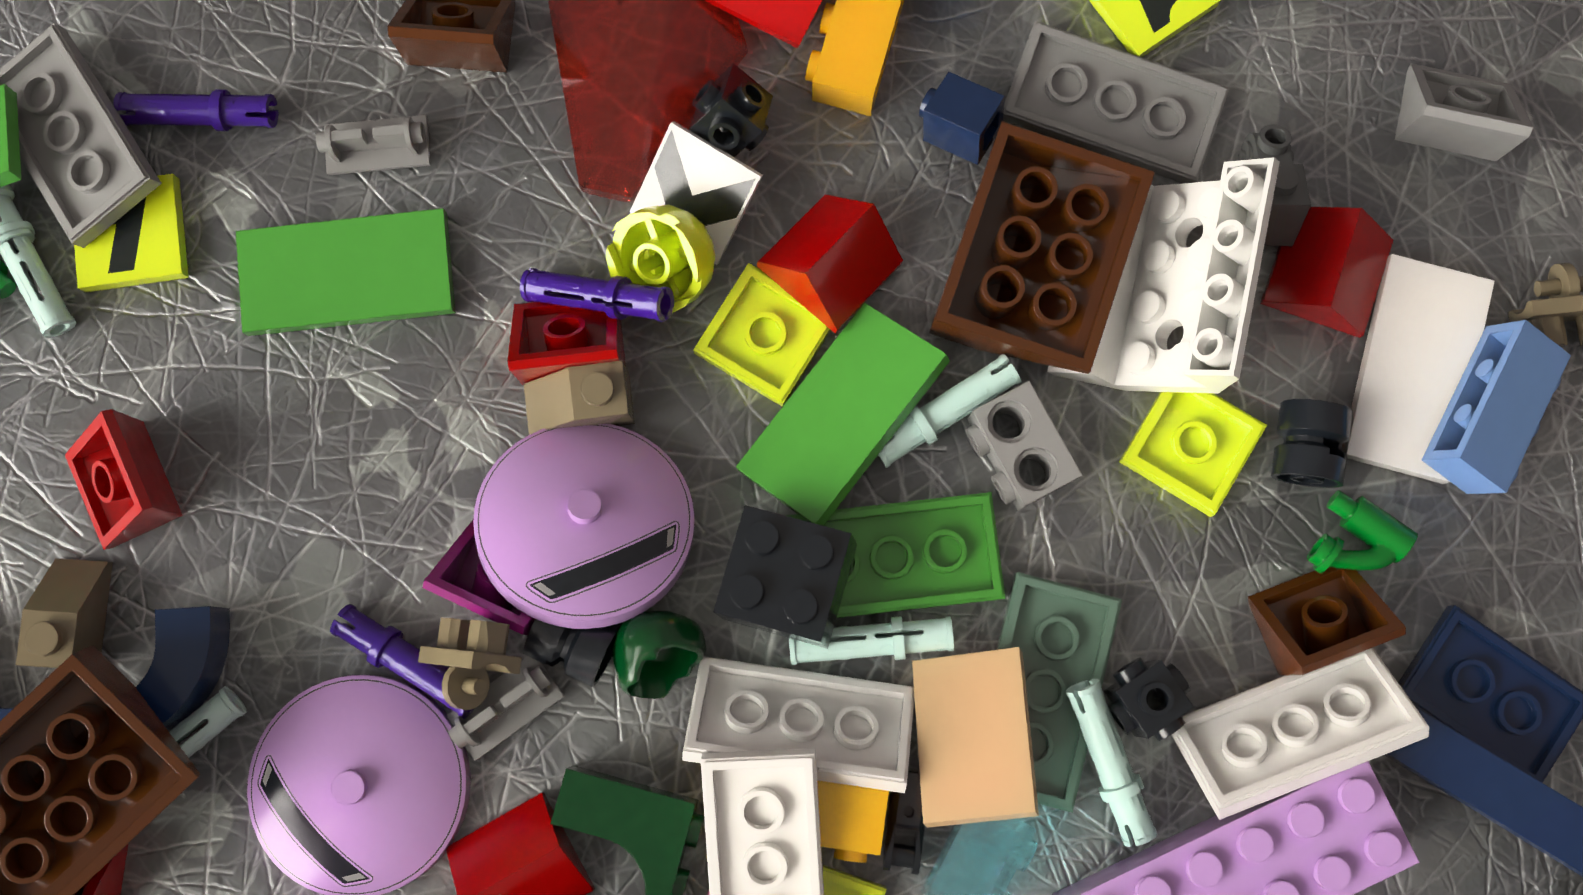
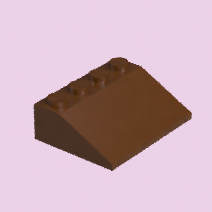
[929,122,1155,374]
[0,645,201,895]

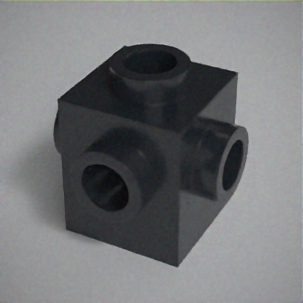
[689,63,773,157]
[1104,657,1194,741]

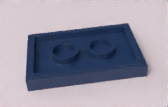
[1398,605,1583,783]

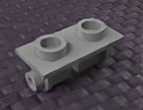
[316,115,431,175]
[446,656,565,761]

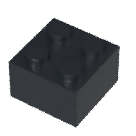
[713,505,857,649]

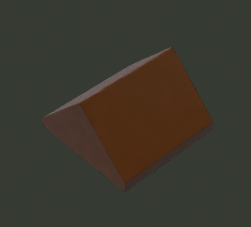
[387,0,515,73]
[1248,567,1406,675]

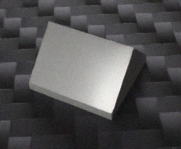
[1395,63,1534,161]

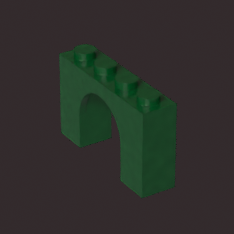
[551,766,705,895]

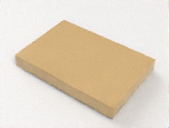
[912,647,1039,828]

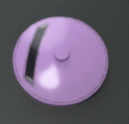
[473,424,694,629]
[247,675,471,895]

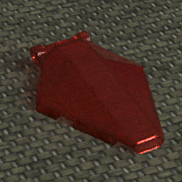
[548,0,748,202]

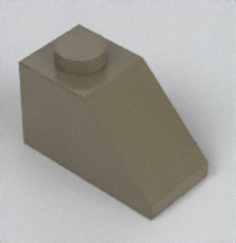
[524,360,635,435]
[15,558,113,668]

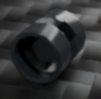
[1271,399,1353,488]
[523,619,623,687]

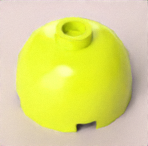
[606,205,716,313]

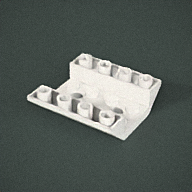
[1047,157,1280,394]

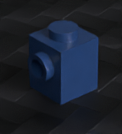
[919,72,1005,165]

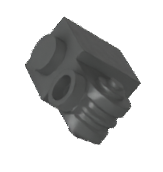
[1238,124,1311,246]

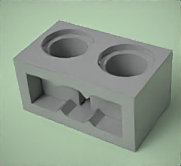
[965,381,1082,511]

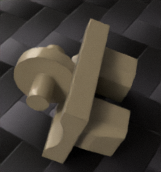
[1507,263,1583,347]
[418,617,522,710]

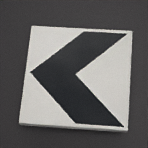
[630,121,763,265]

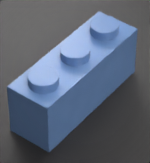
[1422,320,1571,494]

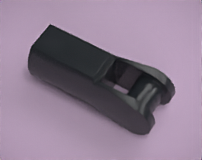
[883,771,925,875]

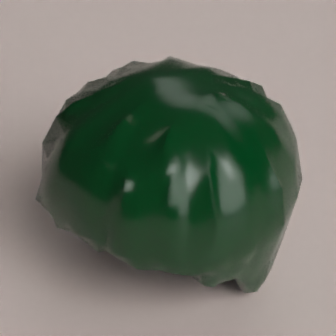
[611,611,707,699]

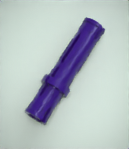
[113,89,279,131]
[520,268,674,322]
[330,604,474,719]

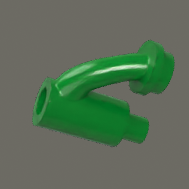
[1307,490,1418,573]

